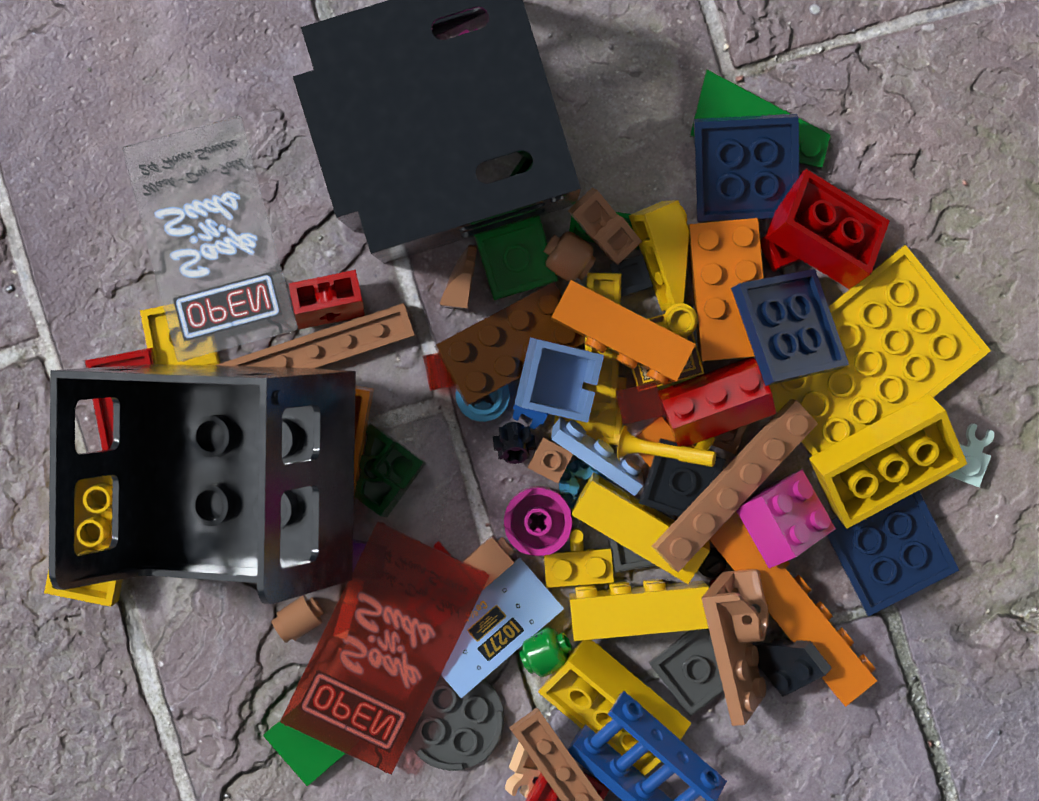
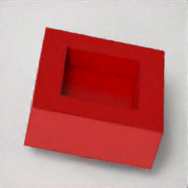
[760,236,801,272]

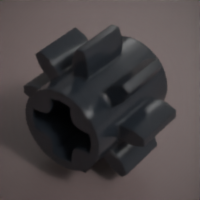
[493,422,536,464]

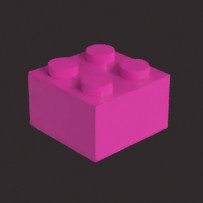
[736,470,836,568]

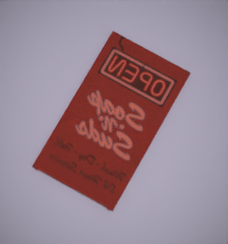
[280,521,490,775]

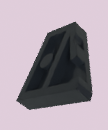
[752,639,832,697]

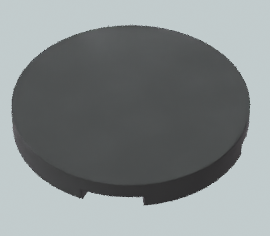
[403,671,504,771]

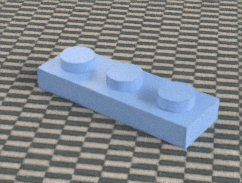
[552,417,643,496]

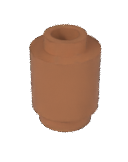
[271,595,324,643]

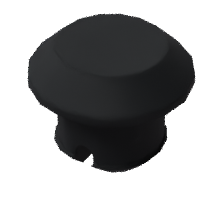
[698,548,726,578]

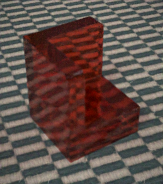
[616,383,665,425]

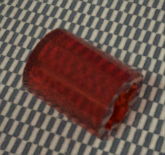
[422,353,455,391]

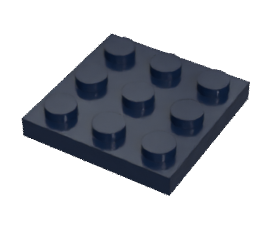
[694,114,799,222]
[731,269,849,386]
[826,491,959,617]

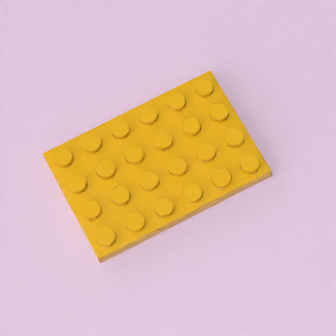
[769,245,991,456]

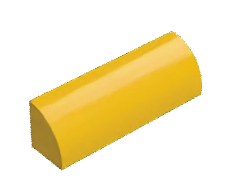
[571,472,710,584]

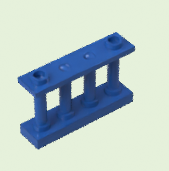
[567,691,727,801]

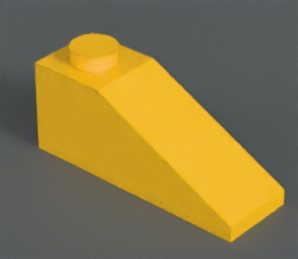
[629,200,689,311]

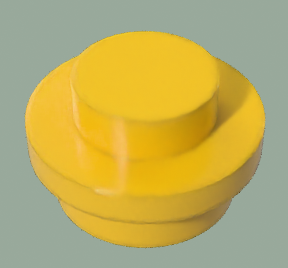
[663,303,698,337]

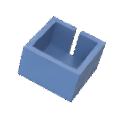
[515,337,604,423]

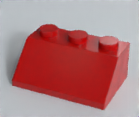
[765,169,890,289]
[657,357,776,447]

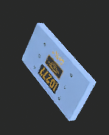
[417,557,564,698]

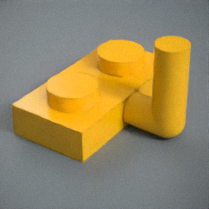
[544,527,614,588]

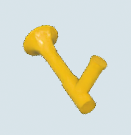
[617,425,716,467]

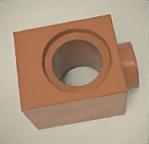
[527,436,573,483]
[461,535,515,590]

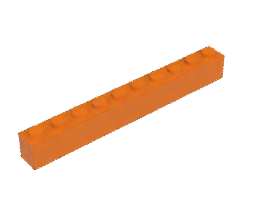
[634,415,877,707]

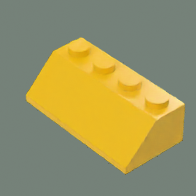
[538,640,691,776]

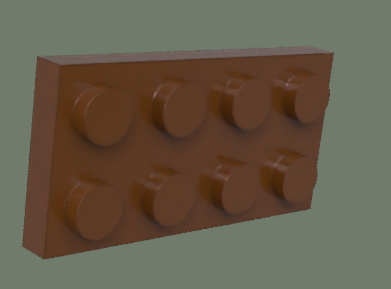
[434,282,585,406]

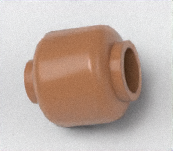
[543,231,596,282]

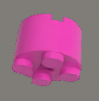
[504,486,572,556]

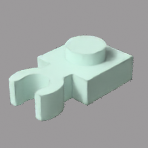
[947,423,994,487]

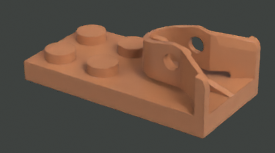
[701,569,768,726]

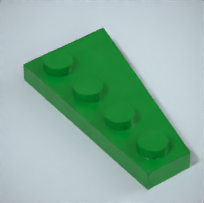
[689,69,830,169]

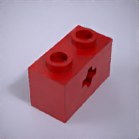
[288,270,365,330]

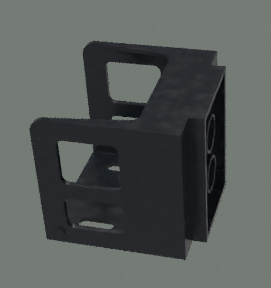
[293,0,581,264]
[49,364,356,604]

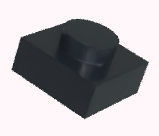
[610,254,653,298]

